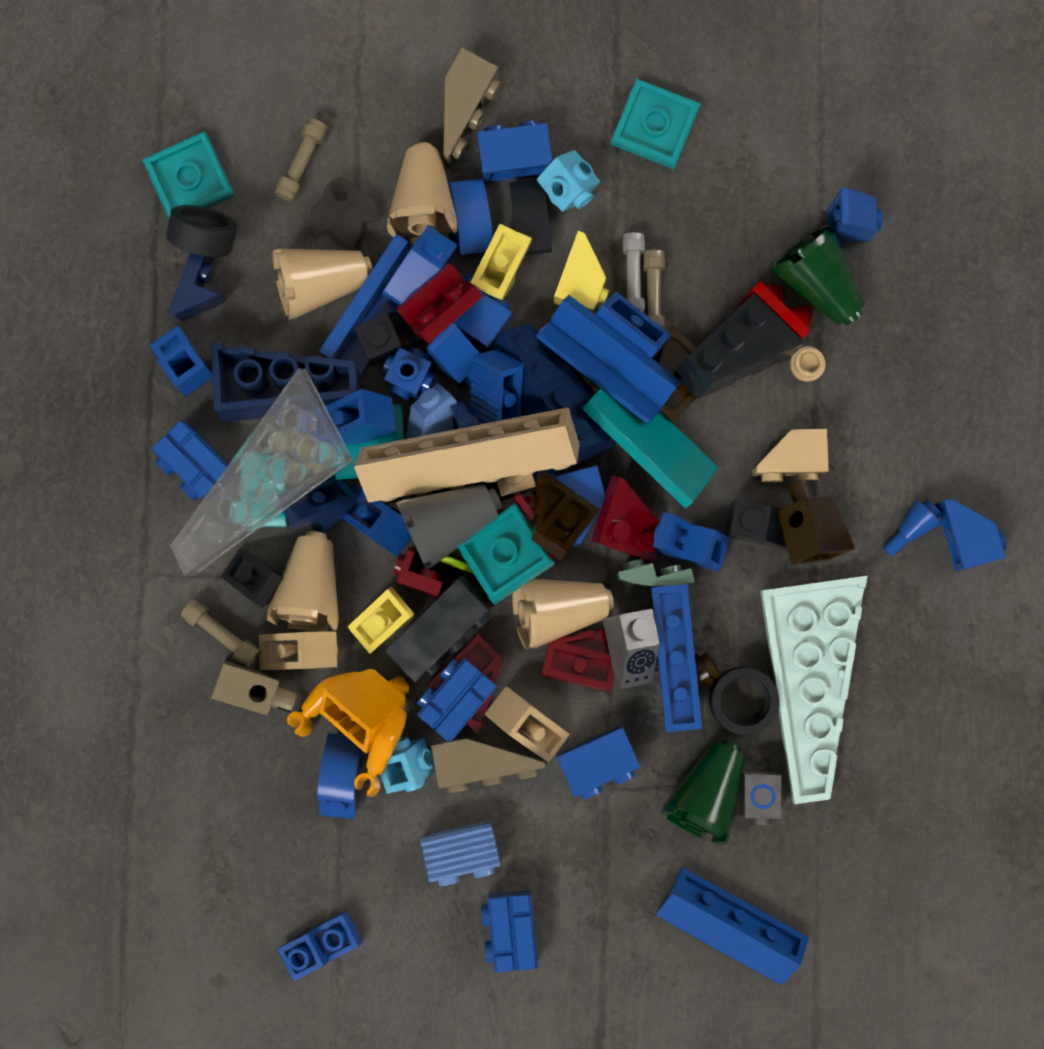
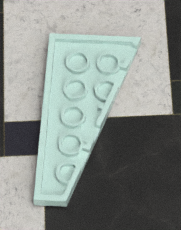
[760,576,868,804]

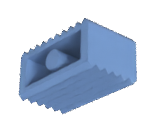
[420,820,501,886]

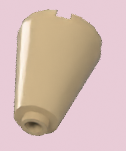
[387,142,457,244]
[272,248,372,320]
[267,531,339,632]
[512,579,614,649]

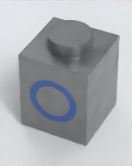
[740,772,781,825]

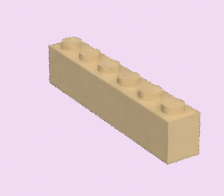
[354,408,580,503]

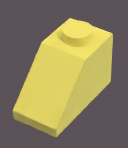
[554,231,609,313]

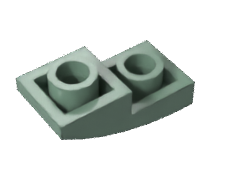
[616,559,695,588]

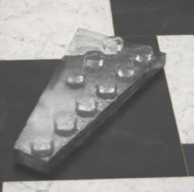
[170,368,353,577]

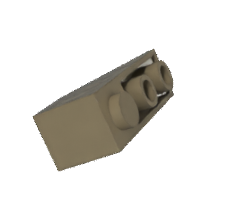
[444,48,502,168]
[431,737,546,793]

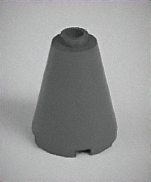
[396,484,502,569]

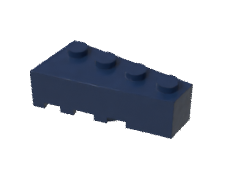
[488,323,617,472]
[210,342,361,422]

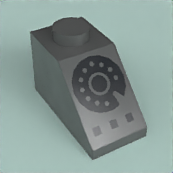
[603,609,660,690]

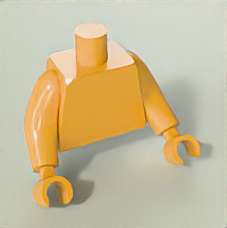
[287,669,409,797]

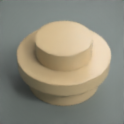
[790,346,826,382]

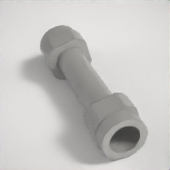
[623,232,645,313]

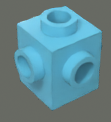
[536,150,601,212]
[380,736,435,794]

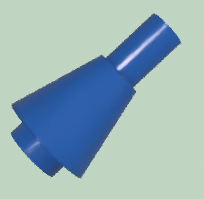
[883,499,942,557]

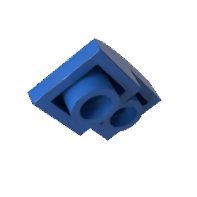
[448,179,493,255]
[277,911,363,981]

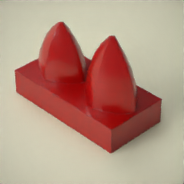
[738,281,812,340]

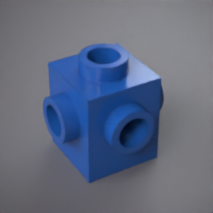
[382,347,436,401]

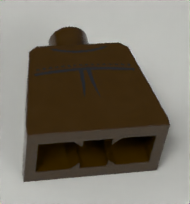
[778,480,855,565]

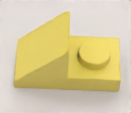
[470,224,532,300]
[347,586,414,654]

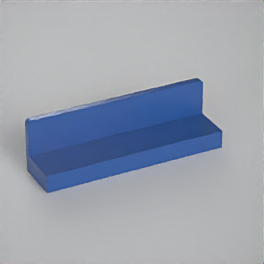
[319,234,410,376]
[536,295,681,423]
[650,584,702,732]
[657,867,809,985]

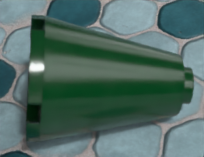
[772,224,865,326]
[660,739,745,845]

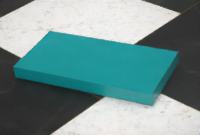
[582,388,719,508]

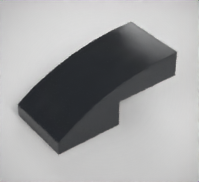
[509,180,552,255]

